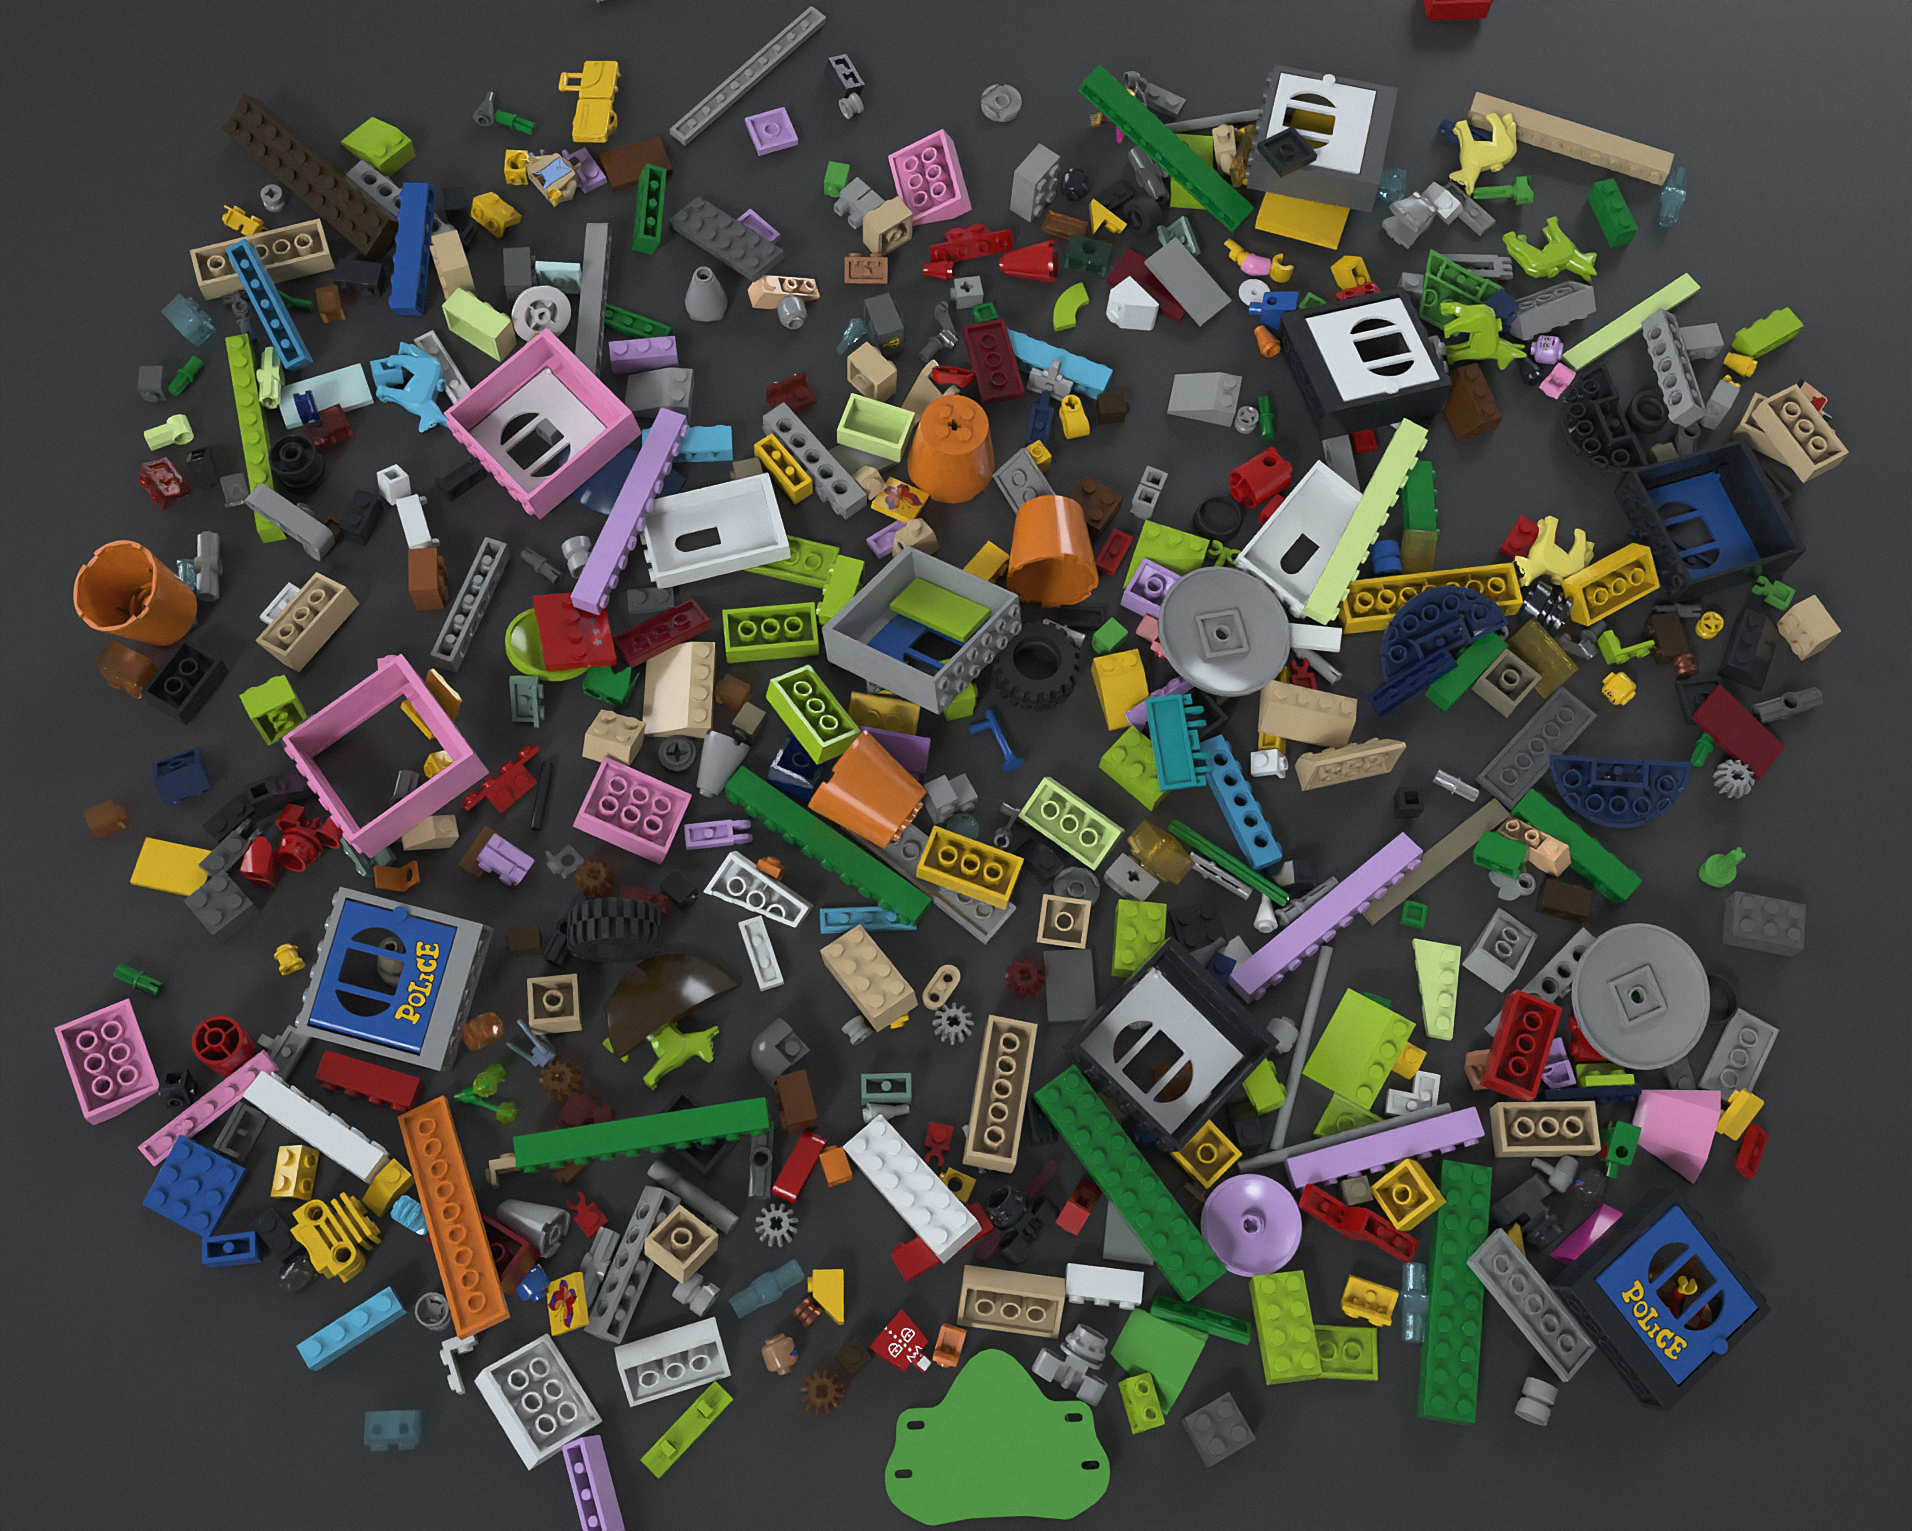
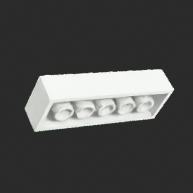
[242,1071,391,1185]
[843,1114,982,1264]

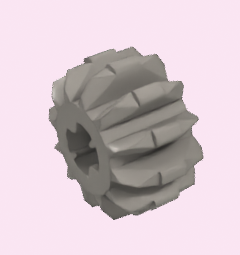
[1713,759,1755,799]
[932,1002,974,1045]
[755,1203,798,1247]

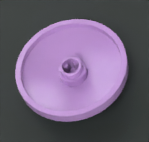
[1201,1174,1303,1277]

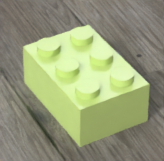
[442,287,517,362]
[837,393,915,463]

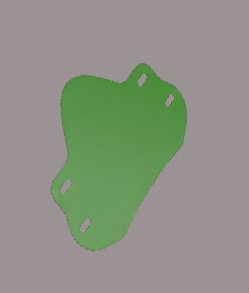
[885,1349,1110,1526]

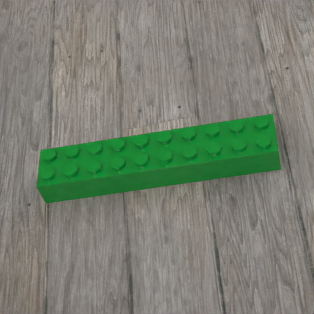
[1033,1064,1228,1302]
[1416,1160,1492,1426]

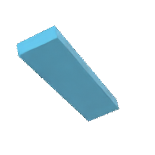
[820,906,917,934]

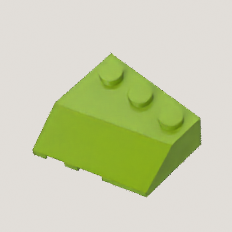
[1123,520,1210,589]

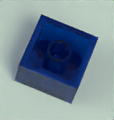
[766,734,829,802]

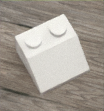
[1106,276,1159,330]

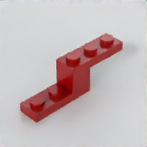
[1298,1183,1420,1264]

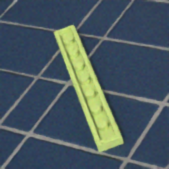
[1561,273,1701,373]

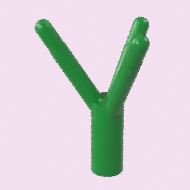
[277,289,313,310]

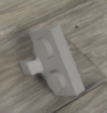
[1027,359,1074,401]
[257,1025,312,1081]

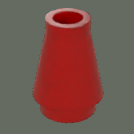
[923,259,955,281]

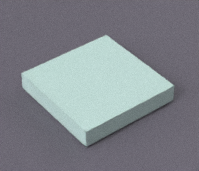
[535,261,582,295]

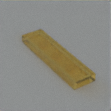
[1229,125,1258,188]

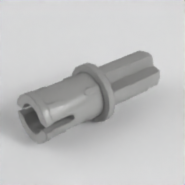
[1433,769,1479,802]

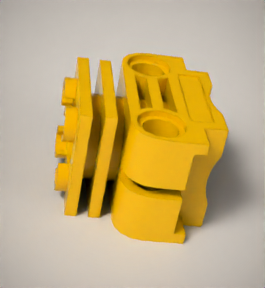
[290,1192,382,1283]

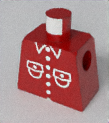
[869,1309,933,1373]

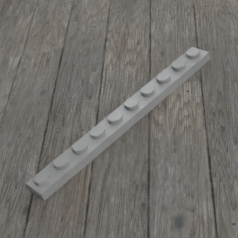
[670,6,826,146]

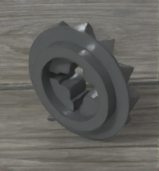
[658,736,696,773]

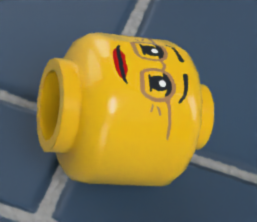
[1601,672,1637,706]

